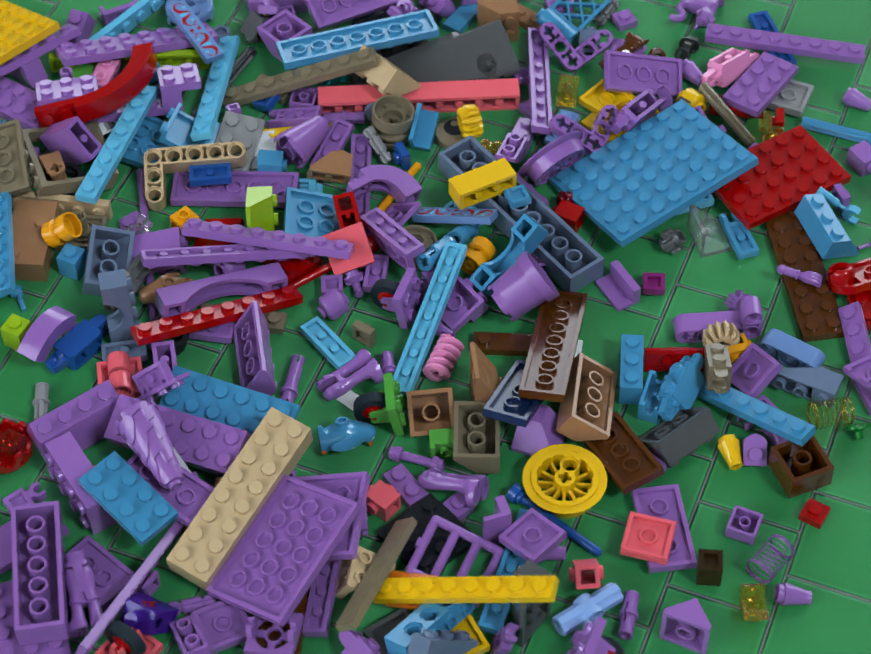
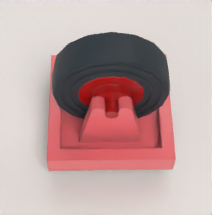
[94,621,164,654]

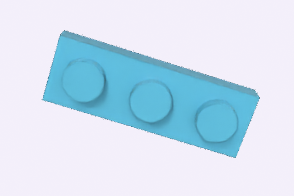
[300,316,356,369]

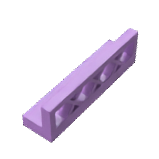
[360,207,425,270]

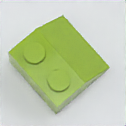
[245,186,279,231]

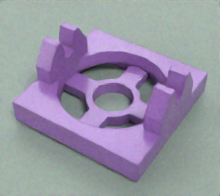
[243,612,304,654]

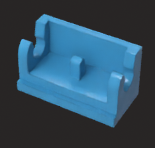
[637,370,667,424]

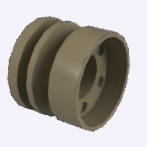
[371,95,415,149]

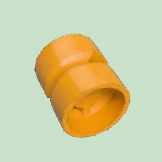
[41,211,82,248]
[461,236,496,276]

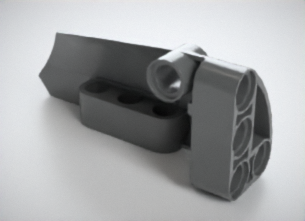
[386,19,521,82]

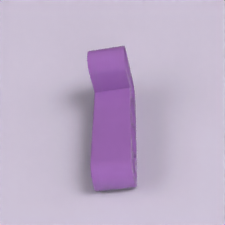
[672,296,763,343]

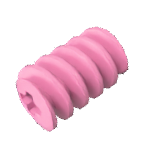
[423,333,464,382]

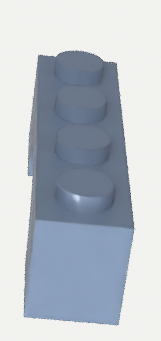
[98,269,140,343]

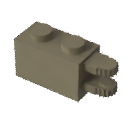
[703,343,732,394]

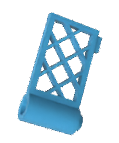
[535,0,612,47]

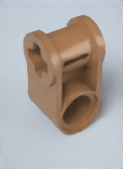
[38,150,68,181]

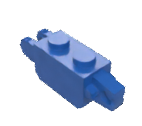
[45,313,109,374]

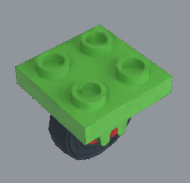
[353,372,407,437]

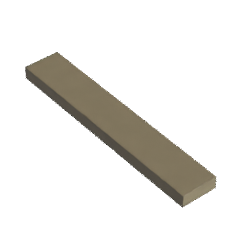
[335,517,418,632]

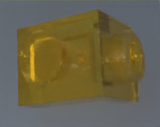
[758,111,784,143]
[739,583,769,622]

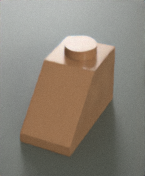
[307,150,353,184]

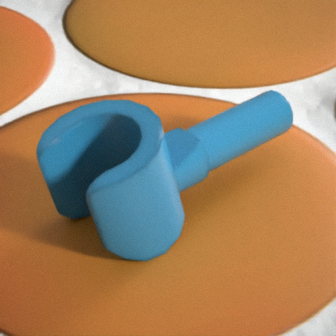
[10,284,27,312]

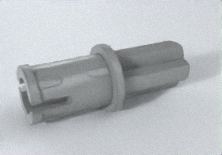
[32,382,51,421]

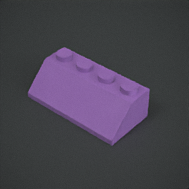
[233,301,277,396]
[27,380,119,467]

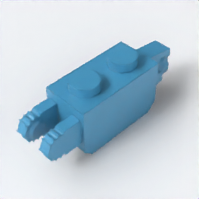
[656,353,704,421]

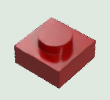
[770,108,784,137]
[798,498,831,529]

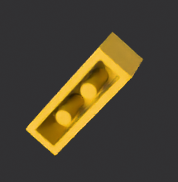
[448,157,517,210]

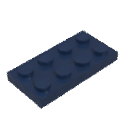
[483,359,544,428]

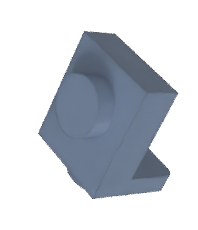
[579,27,600,55]

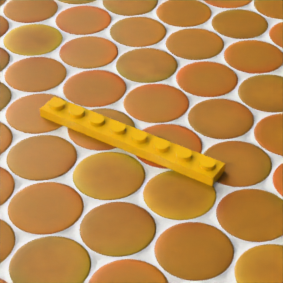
[373,575,559,604]

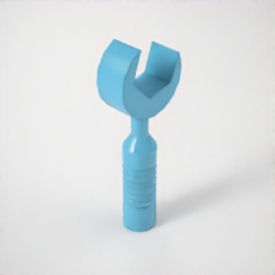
[816,187,861,224]

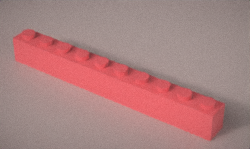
[318,78,520,116]

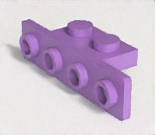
[132,358,190,402]

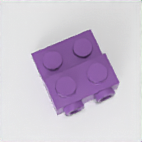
[441,275,489,333]

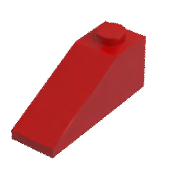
[332,191,361,229]

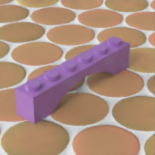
[155,262,288,318]

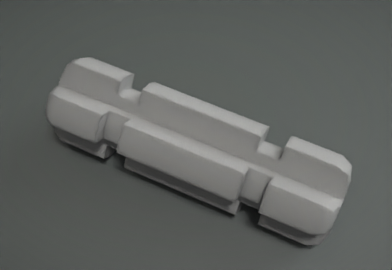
[363,126,393,164]

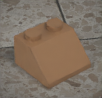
[477,0,520,42]
[406,387,454,437]

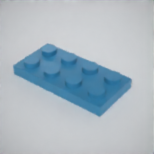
[78,451,179,547]

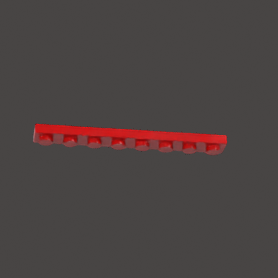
[130,285,303,346]

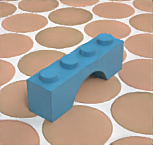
[469,213,549,298]

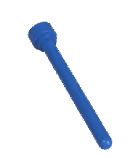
[506,483,602,557]

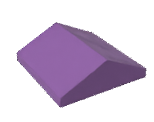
[384,201,422,226]

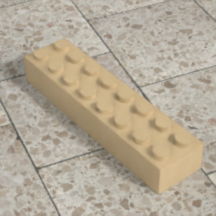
[166,407,313,590]

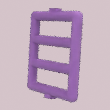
[405,515,505,608]

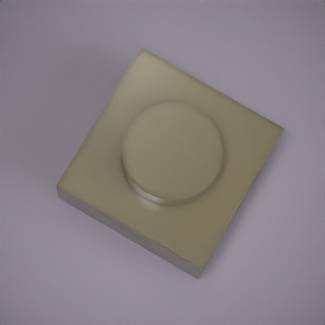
[352,319,376,349]

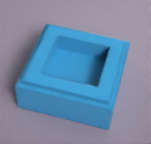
[504,184,532,209]

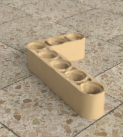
[143,141,247,212]

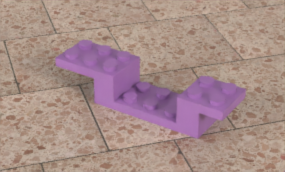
[35,63,202,123]

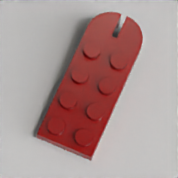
[826,258,871,295]

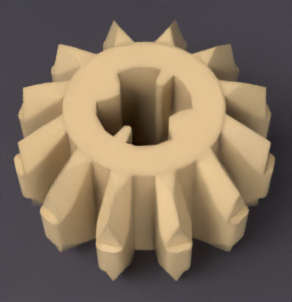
[702,320,740,346]

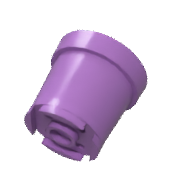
[487,250,560,322]

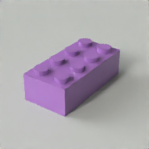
[44,431,118,536]

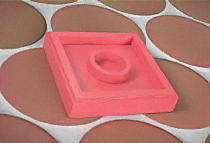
[322,222,376,275]
[619,511,677,565]

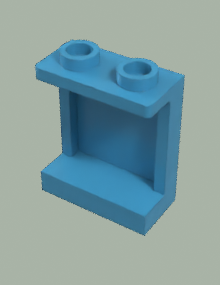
[158,102,221,160]

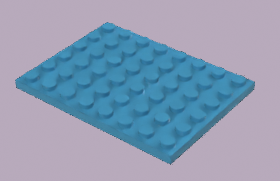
[549,99,759,248]

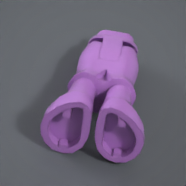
[64,550,104,638]

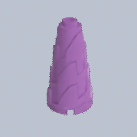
[114,400,184,491]

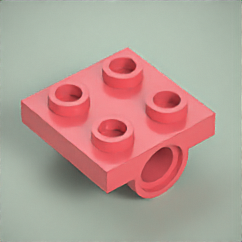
[96,351,143,398]

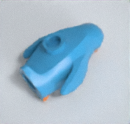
[317,417,377,455]

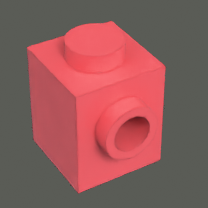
[366,480,401,522]
[568,558,604,590]

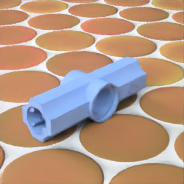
[552,582,624,637]

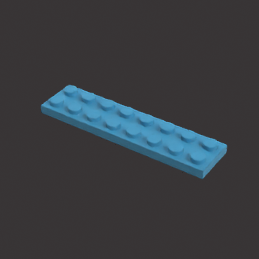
[276,9,440,70]

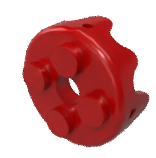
[0,418,33,474]

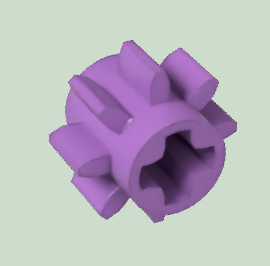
[724,290,751,311]

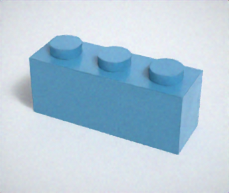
[618,334,644,405]

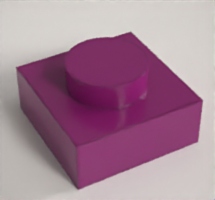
[642,272,665,296]

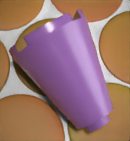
[274,115,330,169]

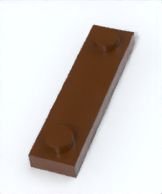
[473,332,533,357]

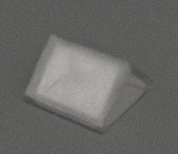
[687,205,732,257]

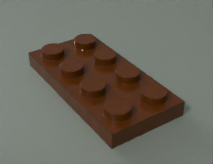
[581,411,665,495]

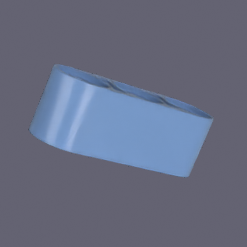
[758,328,826,368]

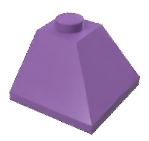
[511,404,566,456]

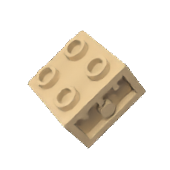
[335,546,396,600]

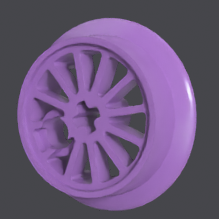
[518,130,585,186]

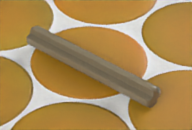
[698,82,755,147]

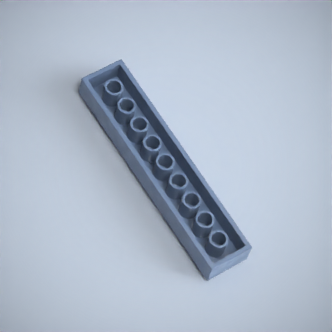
[438,135,604,292]

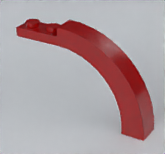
[34,42,157,128]

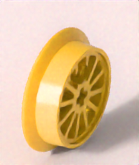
[522,444,607,518]

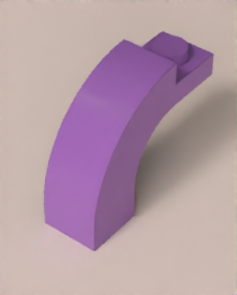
[346,165,423,203]
[17,306,79,362]

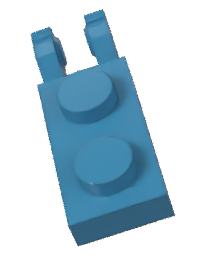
[719,212,760,260]

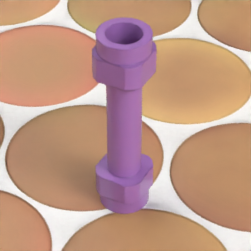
[388,446,445,470]

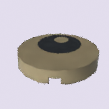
[436,118,476,149]

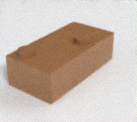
[12,199,61,282]

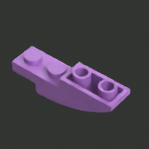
[495,117,536,163]
[169,614,210,654]

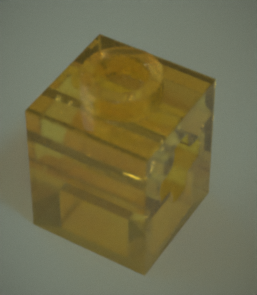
[556,74,580,108]

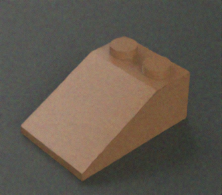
[469,342,502,401]

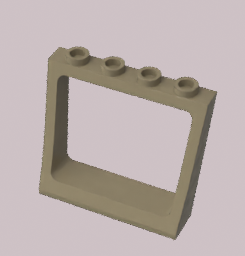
[22,121,119,196]

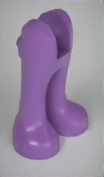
[316,348,383,401]
[418,467,489,507]

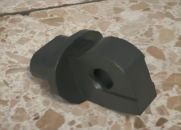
[679,35,700,60]

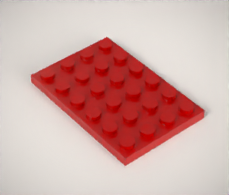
[714,125,851,230]

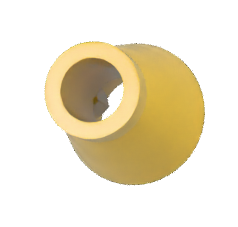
[717,434,743,470]

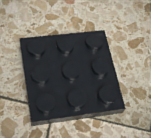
[377,493,472,575]

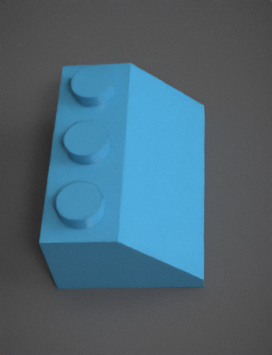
[794,193,859,260]

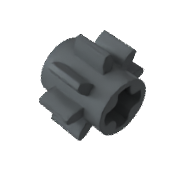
[659,227,686,255]

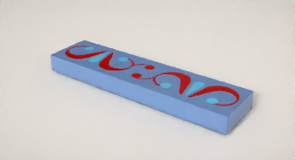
[167,0,224,64]
[412,207,499,225]

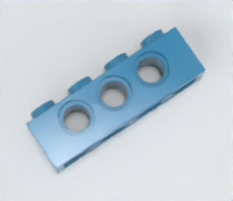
[384,603,475,654]

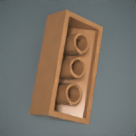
[556,353,617,441]

